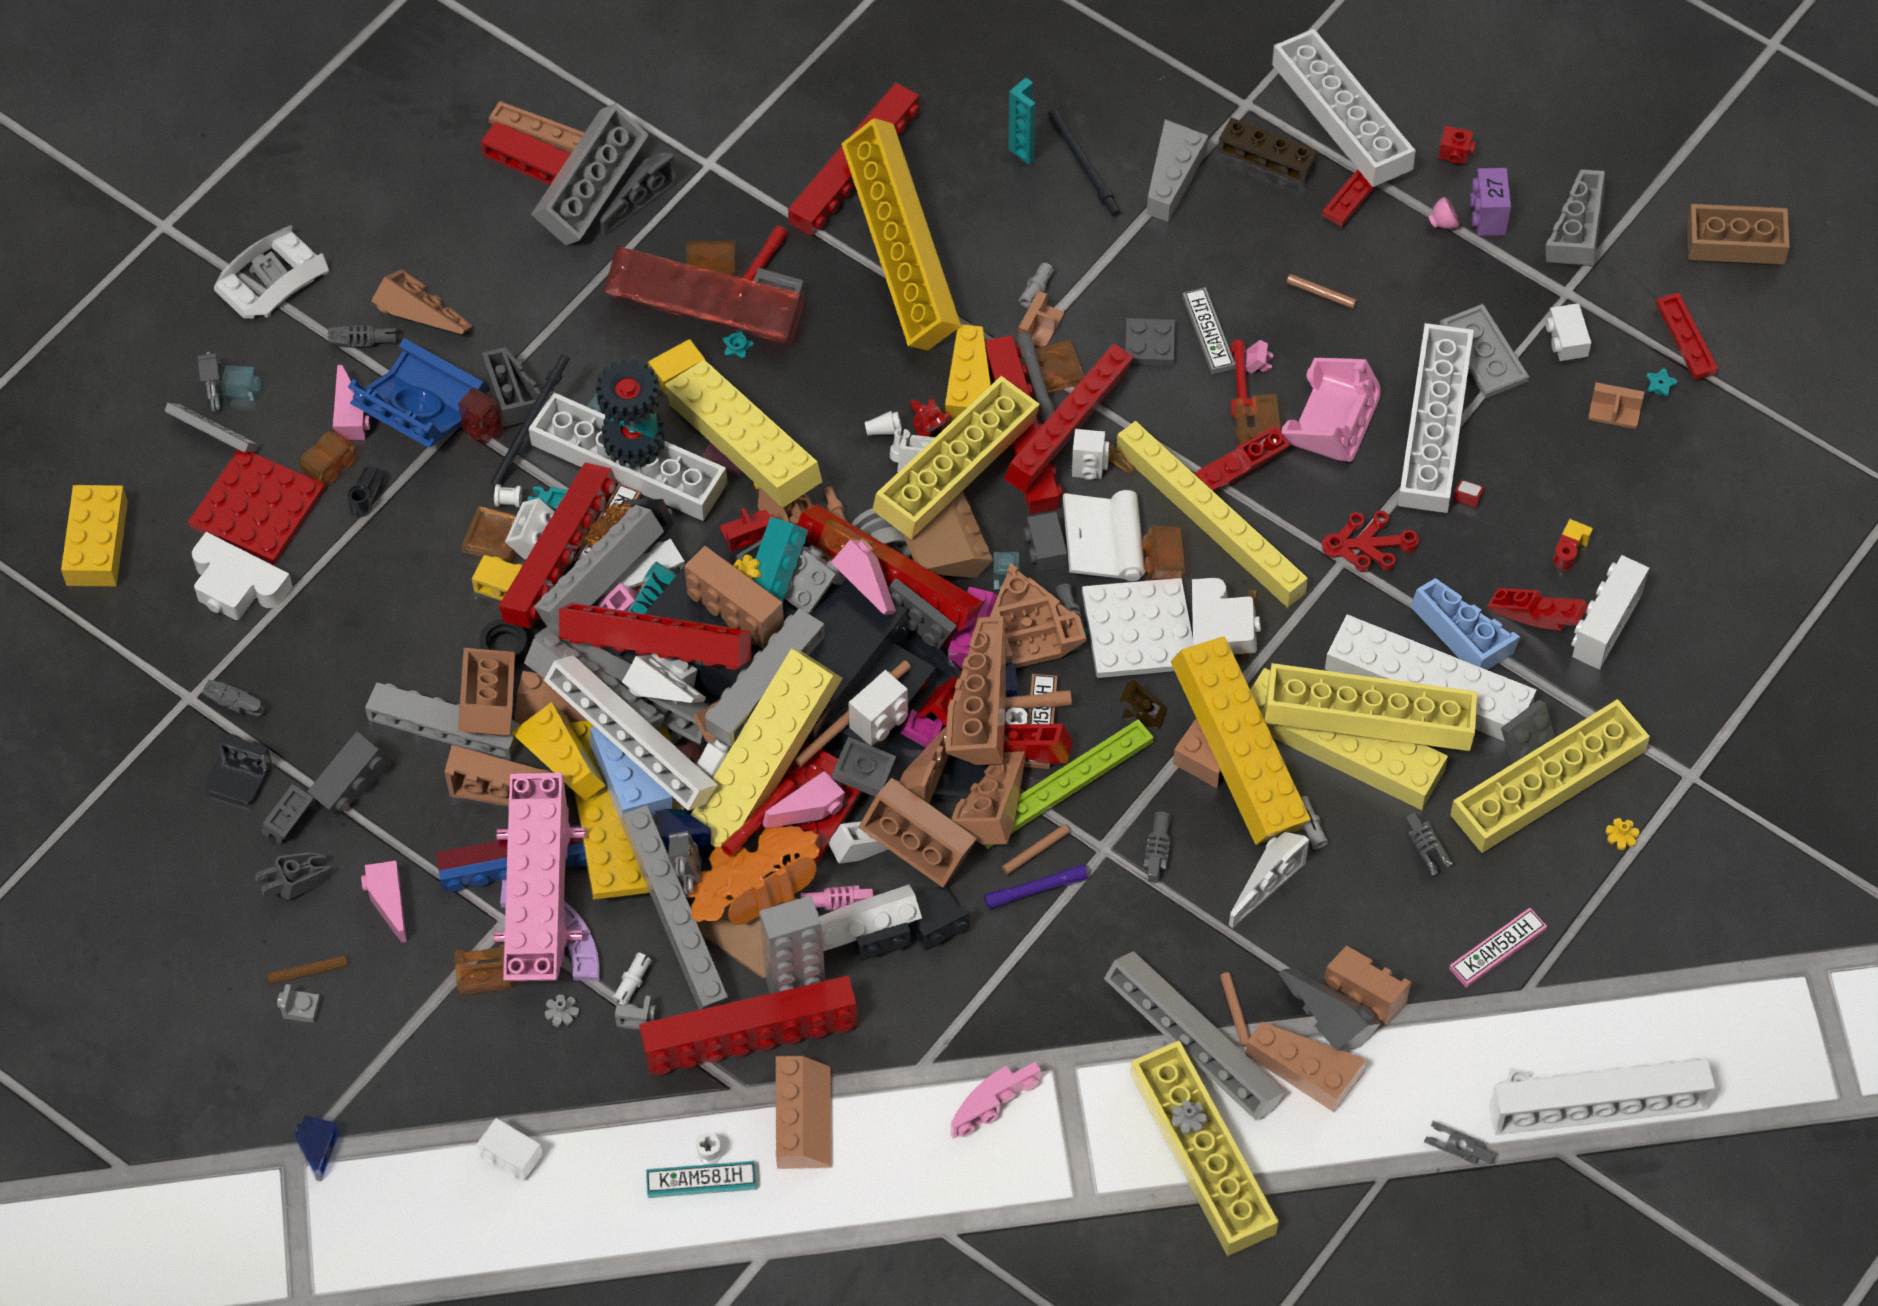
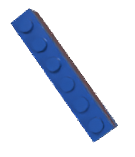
[436,825,587,892]

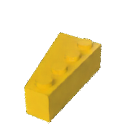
[945,324,991,422]
[511,702,606,801]

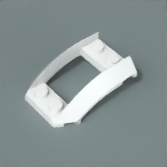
[214,225,329,319]

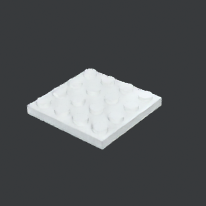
[1082,578,1193,678]

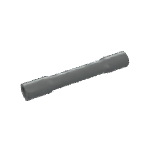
[1017,333,1055,424]

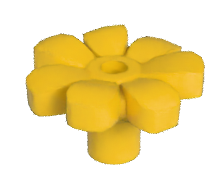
[733,555,761,581]
[1605,818,1639,850]

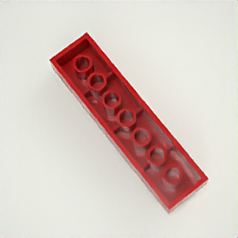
[639,976,857,1075]

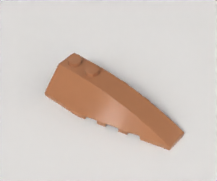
[945,616,1006,765]

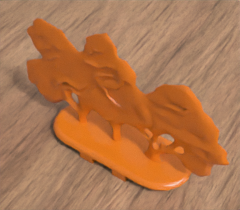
[680,826,820,925]

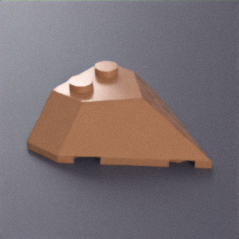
[990,563,1086,669]

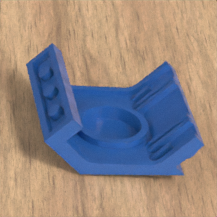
[348,338,489,448]

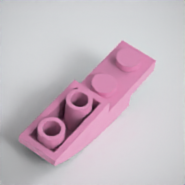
[950,1062,1041,1139]

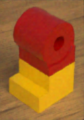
[1553,519,1593,570]

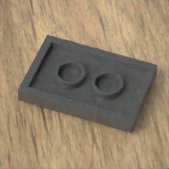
[888,578,957,649]

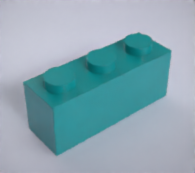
[753,517,808,602]

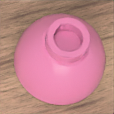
[1429,197,1460,229]

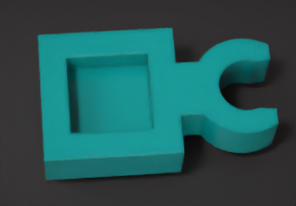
[527,486,568,512]

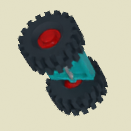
[596,359,665,468]

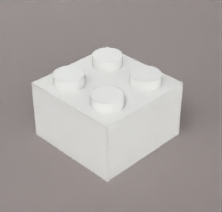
[849,670,908,746]

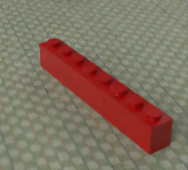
[788,83,920,236]
[984,335,1063,515]
[1004,343,1134,493]
[499,462,616,629]
[797,504,983,631]
[559,603,751,669]

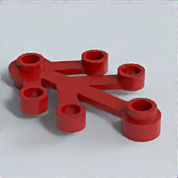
[1322,511,1419,572]

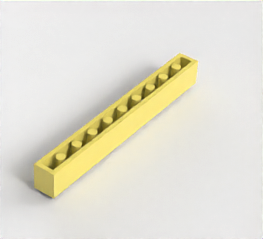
[1116,421,1308,608]

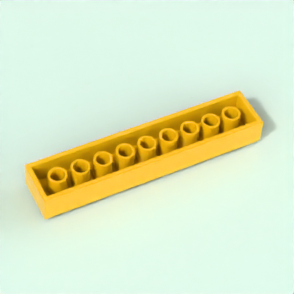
[842,118,961,351]

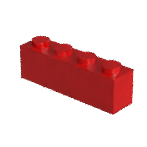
[481,121,571,185]

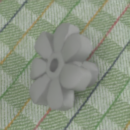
[545,995,579,1027]
[1172,1101,1206,1135]

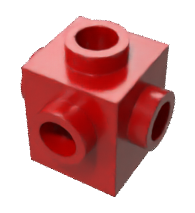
[1438,126,1476,164]

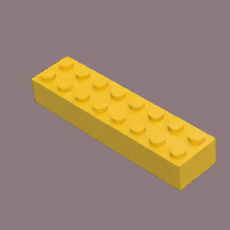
[1170,636,1311,845]

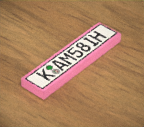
[1449,908,1547,988]

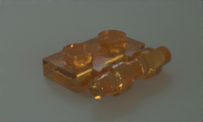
[1233,394,1281,445]

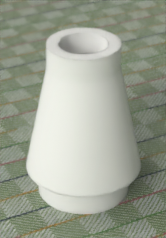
[865,411,902,436]

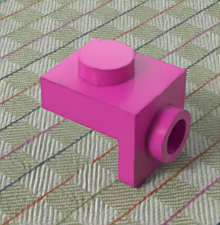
[900,709,944,747]

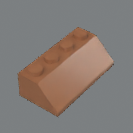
[776,1056,831,1169]

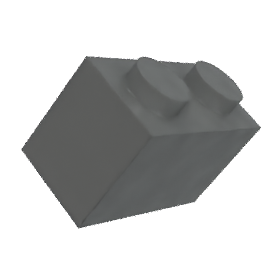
[1023,512,1067,572]

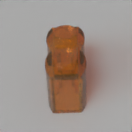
[298,429,356,485]

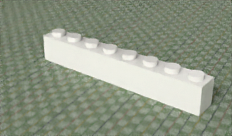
[544,655,717,811]

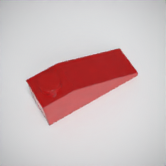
[1003,724,1073,763]

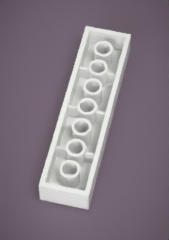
[1272,29,1415,187]
[1398,323,1474,513]
[529,392,727,521]
[1325,615,1536,741]
[1489,1058,1715,1136]

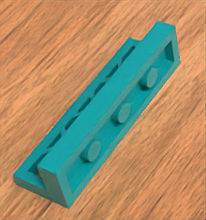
[1009,78,1035,165]

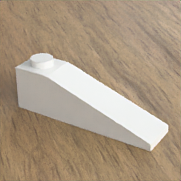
[1229,832,1309,928]

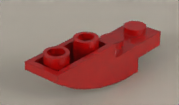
[1194,425,1290,492]
[1487,588,1588,631]

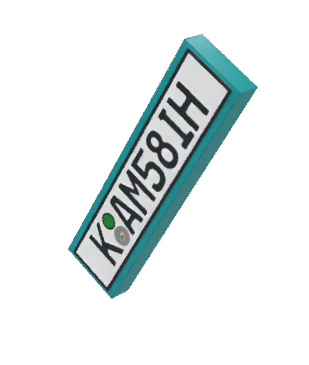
[646,1161,756,1198]

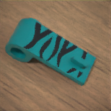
[628,561,676,614]

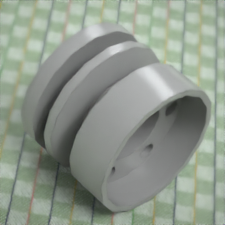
[851,508,911,558]

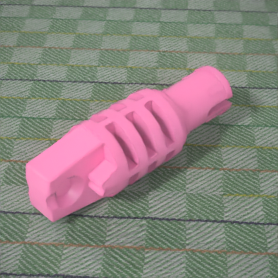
[801,886,874,911]

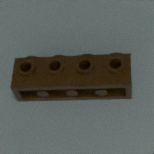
[1218,117,1318,185]

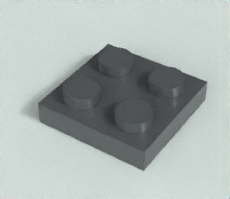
[1125,318,1175,366]
[1501,700,1555,764]
[831,737,896,797]

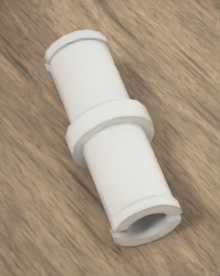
[612,953,652,1006]

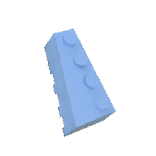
[1411,578,1520,670]

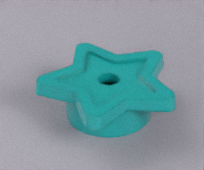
[723,331,754,359]
[1646,368,1677,396]

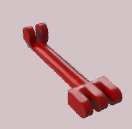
[1230,340,1256,418]

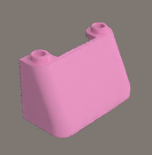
[1282,358,1381,462]

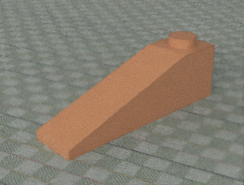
[371,269,472,334]
[515,671,588,725]
[896,726,949,804]
[951,752,1026,845]

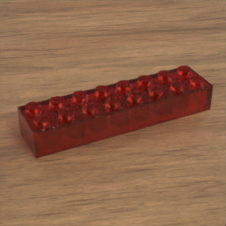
[603,246,805,345]

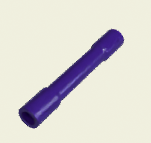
[984,864,1088,909]

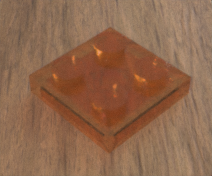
[1035,340,1084,392]
[461,506,516,563]

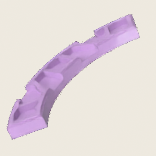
[500,880,600,981]

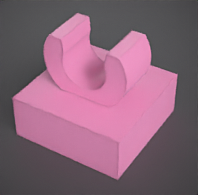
[1245,340,1273,374]

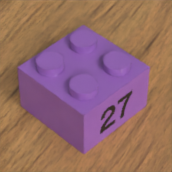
[1469,168,1511,236]

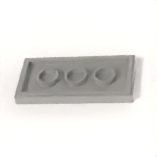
[1440,304,1529,398]

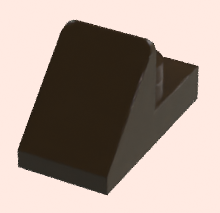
[1120,680,1167,730]

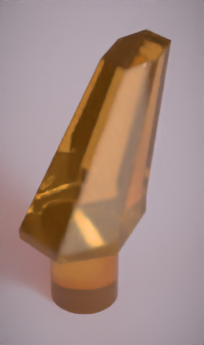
[1107,440,1134,473]

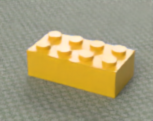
[61,485,128,586]

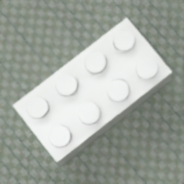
[1571,555,1649,670]

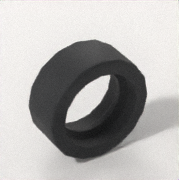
[479,619,529,667]

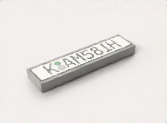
[1182,287,1235,374]
[165,403,259,453]

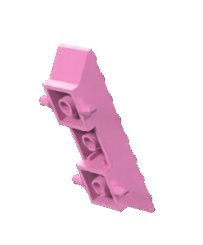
[493,773,586,981]

